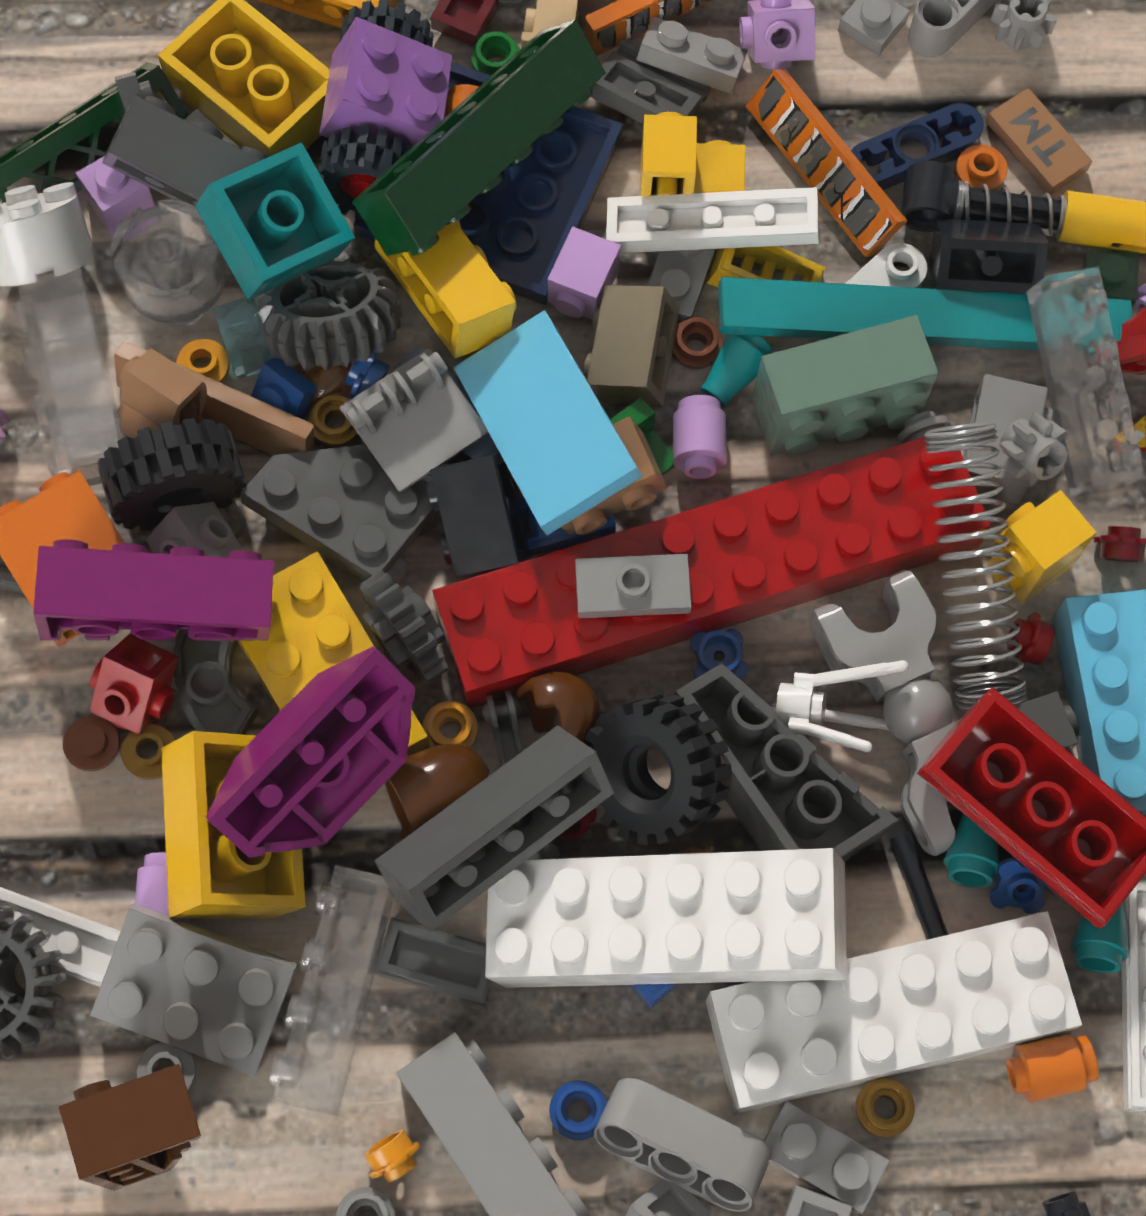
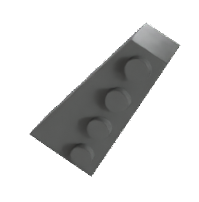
[674,663,898,862]

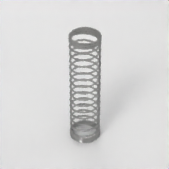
[923,423,1027,710]

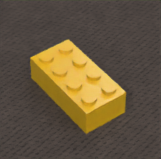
[238,551,430,755]

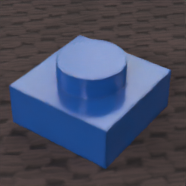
[251,358,317,420]

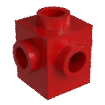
[90,634,179,734]

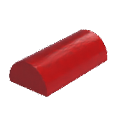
[917,687,1146,928]

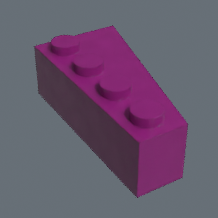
[33,539,274,641]

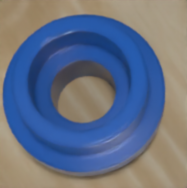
[549,1080,607,1141]

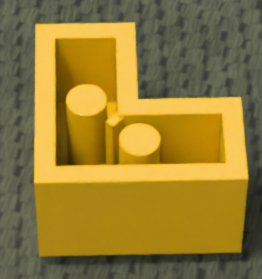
[639,112,746,196]

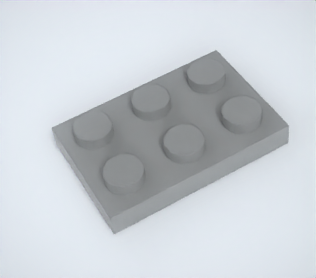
[90,903,298,1076]

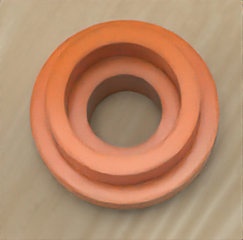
[955,145,1008,191]

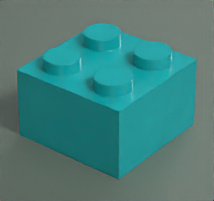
[195,142,355,300]

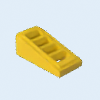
[706,246,826,288]

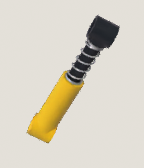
[901,161,1146,254]

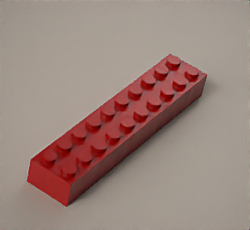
[432,437,991,709]

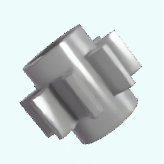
[991,0,1057,52]
[999,413,1068,486]

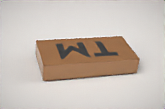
[986,88,1092,195]

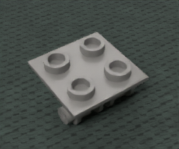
[340,348,489,493]

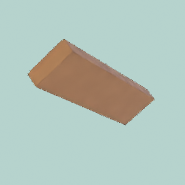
[114,341,315,455]

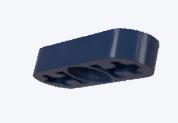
[851,103,984,190]

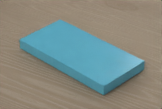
[453,310,643,535]

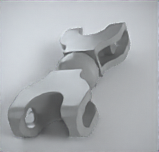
[811,569,959,856]

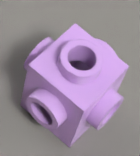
[739,0,815,69]

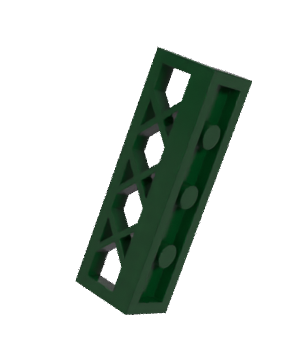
[0,62,189,203]

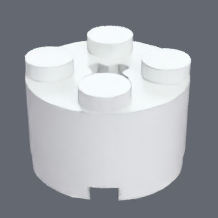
[0,182,94,286]

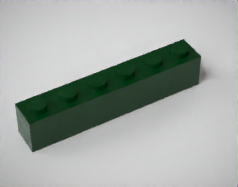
[352,19,606,256]

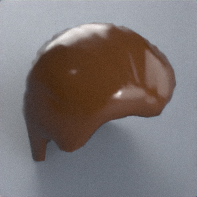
[516,670,601,747]

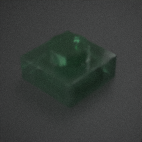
[1081,247,1139,308]

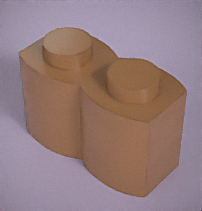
[118,347,207,438]

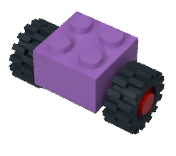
[318,0,452,219]

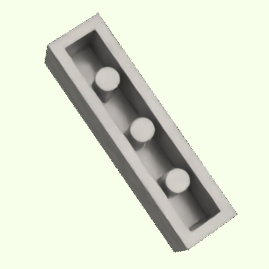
[396,1032,591,1216]

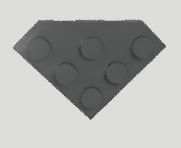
[241,444,463,581]

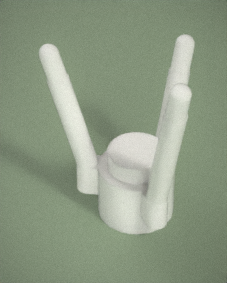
[776,660,909,752]

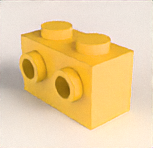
[988,490,1097,604]

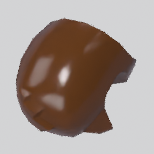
[384,744,490,841]

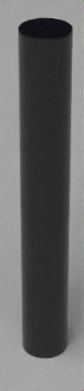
[890,832,949,940]

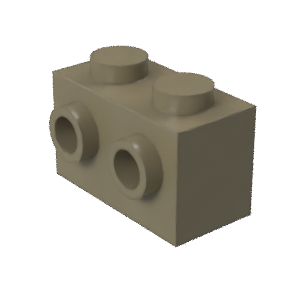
[584,285,680,406]

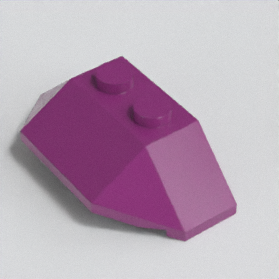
[206,646,416,858]

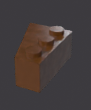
[59,1064,201,1191]

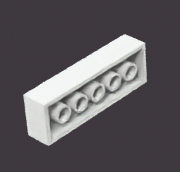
[485,848,847,988]
[706,911,1082,1115]

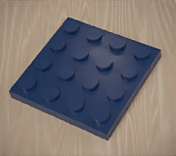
[353,62,623,305]

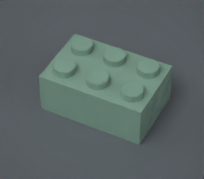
[752,315,939,456]

